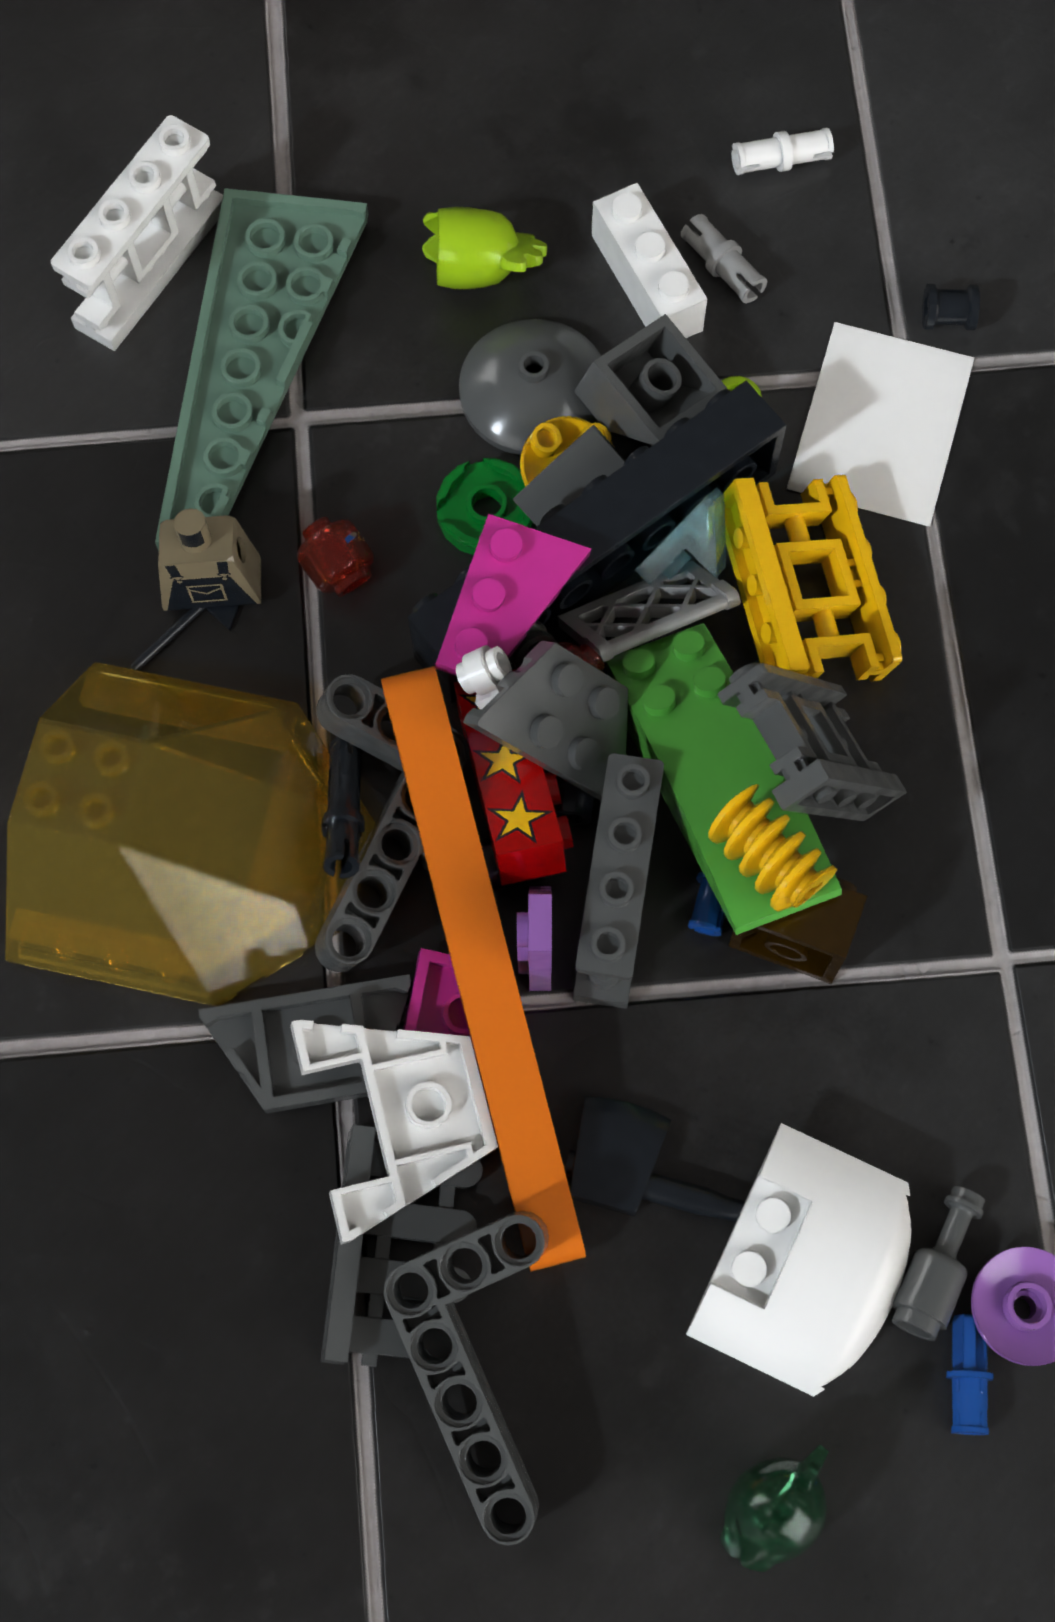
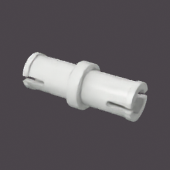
[731,127,834,175]

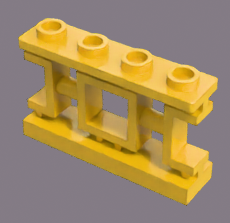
[714,475,902,681]

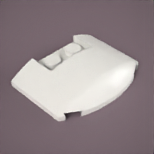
[686,1123,912,1397]

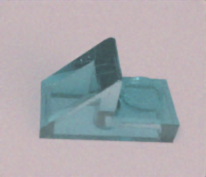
[635,487,726,585]

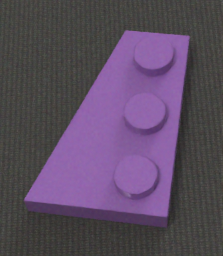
[517,886,552,991]

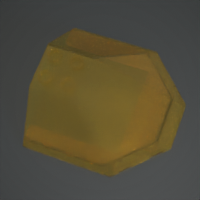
[5,662,375,1006]

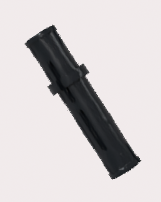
[321,737,365,879]

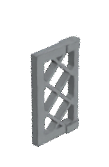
[557,561,740,664]

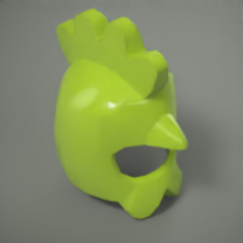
[422,207,547,289]

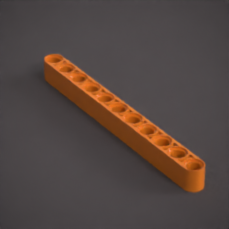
[381,666,586,1272]

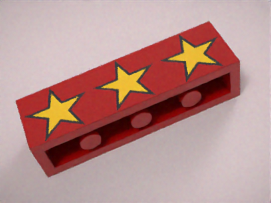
[454,669,573,886]

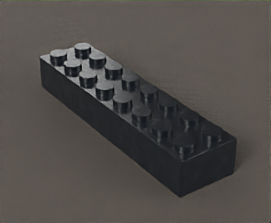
[408,380,786,704]

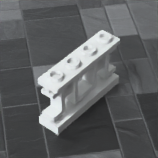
[51,115,223,351]

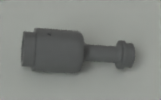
[892,1186,985,1341]

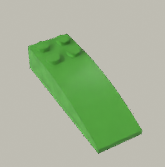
[606,623,842,935]

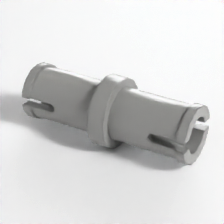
[681,214,768,304]

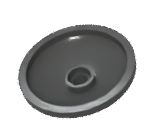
[459,319,601,456]

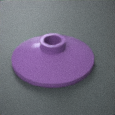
[971,1247,1055,1366]

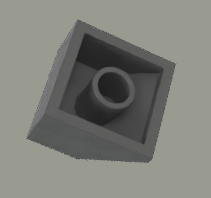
[574,314,727,445]

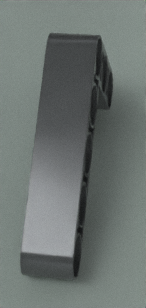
[315,674,469,972]
[383,1211,549,1546]

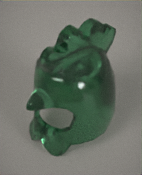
[720,1444,829,1572]

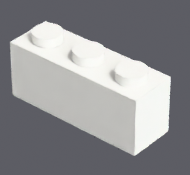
[592,183,707,338]

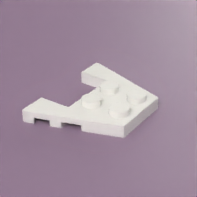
[290,1020,498,1245]

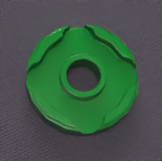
[436,458,535,555]

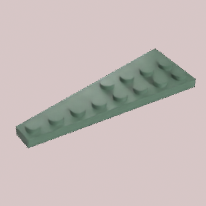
[155,188,369,551]

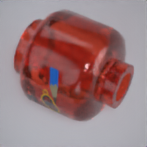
[297,517,374,597]

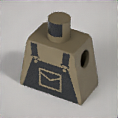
[158,508,262,611]

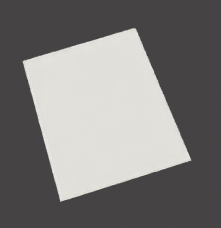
[787,322,974,527]

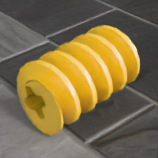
[708,784,838,911]

